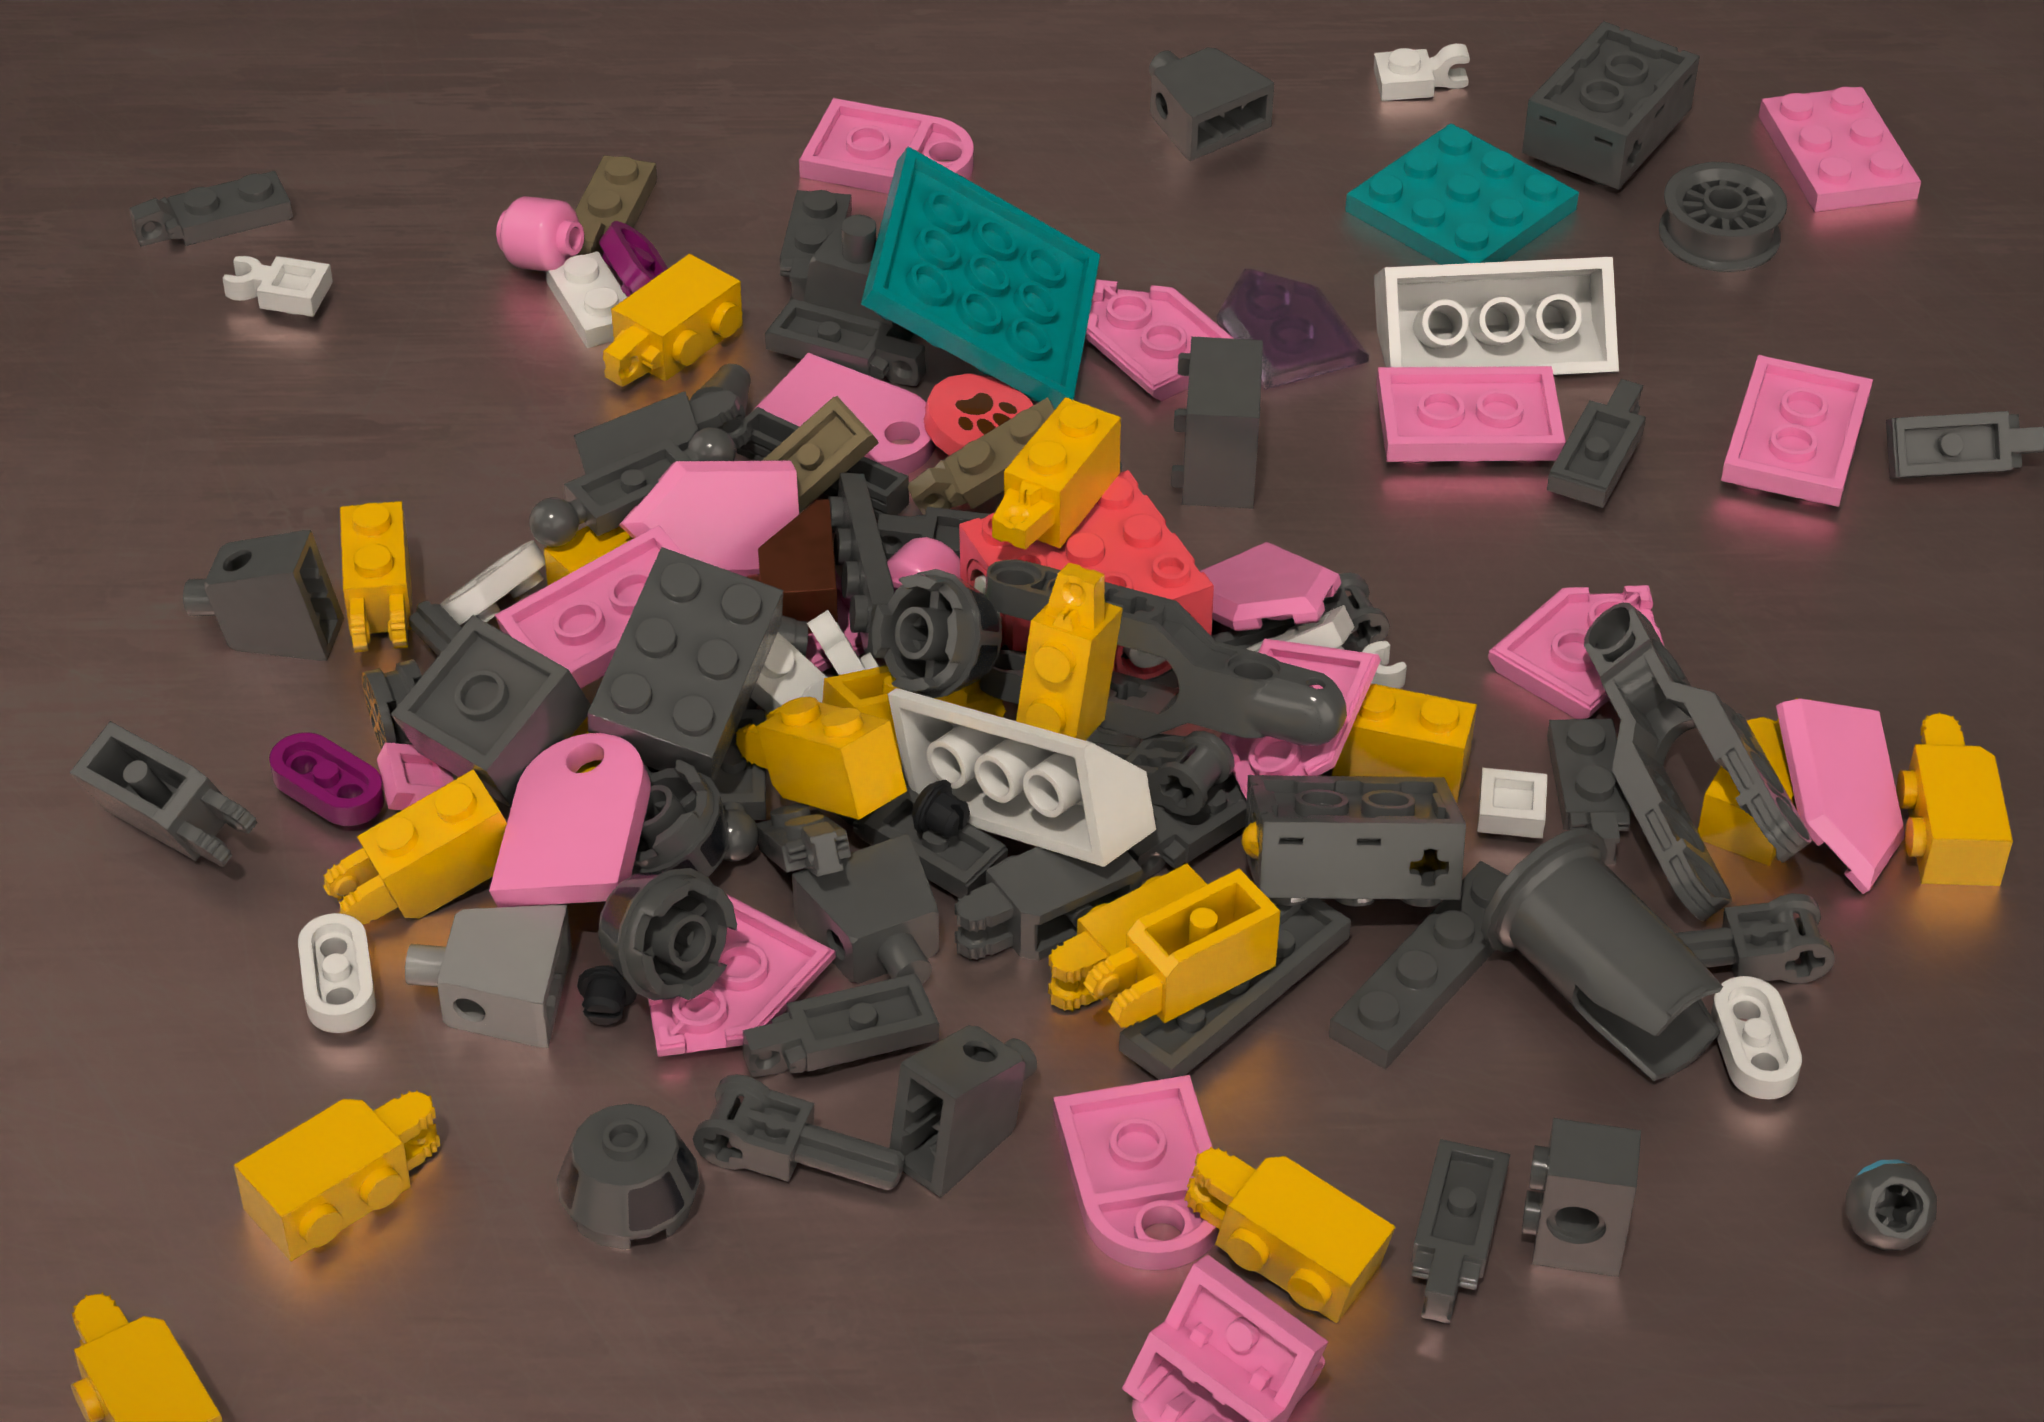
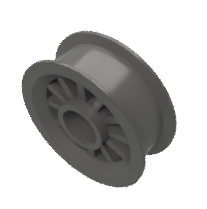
[1659,162,1787,272]

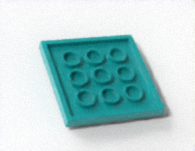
[861,146,1100,409]

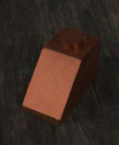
[747,499,838,634]

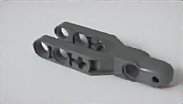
[979,560,1347,746]
[1584,602,1812,921]

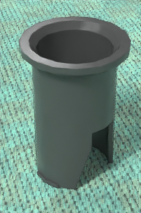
[1481,827,1723,1081]

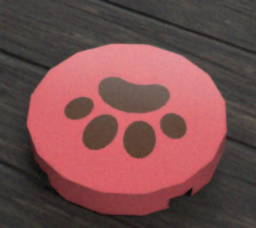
[924,373,1034,456]

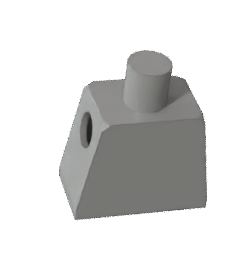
[405,905,572,1048]

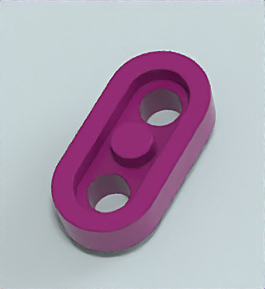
[599,221,668,297]
[269,732,385,826]

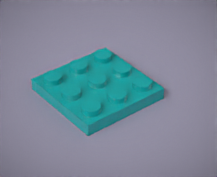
[1345,123,1579,265]

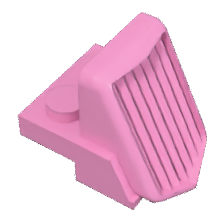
[1122,1254,1329,1422]

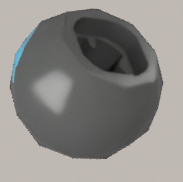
[1846,1159,1937,1251]

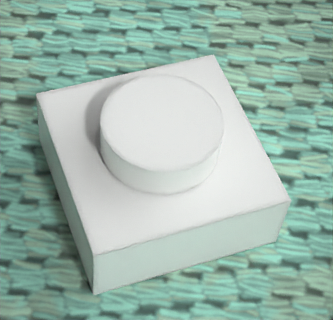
[1477,768,1547,839]

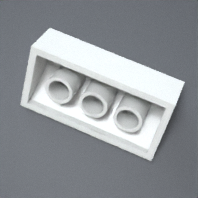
[1374,257,1619,376]
[888,688,1156,867]

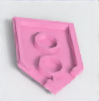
[1085,279,1234,401]
[619,461,799,577]
[1200,542,1341,631]
[1488,585,1664,719]
[1220,638,1381,800]
[1776,698,1905,894]
[648,894,836,1057]

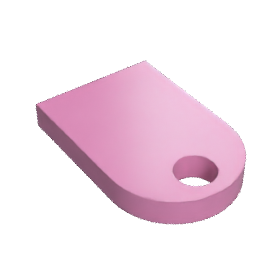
[799,98,974,194]
[756,353,936,475]
[489,733,651,907]
[1053,1075,1219,1270]

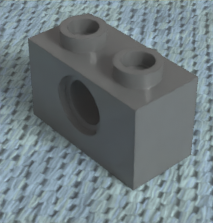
[1522,1118,1641,1277]

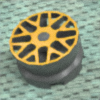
[362,659,422,749]

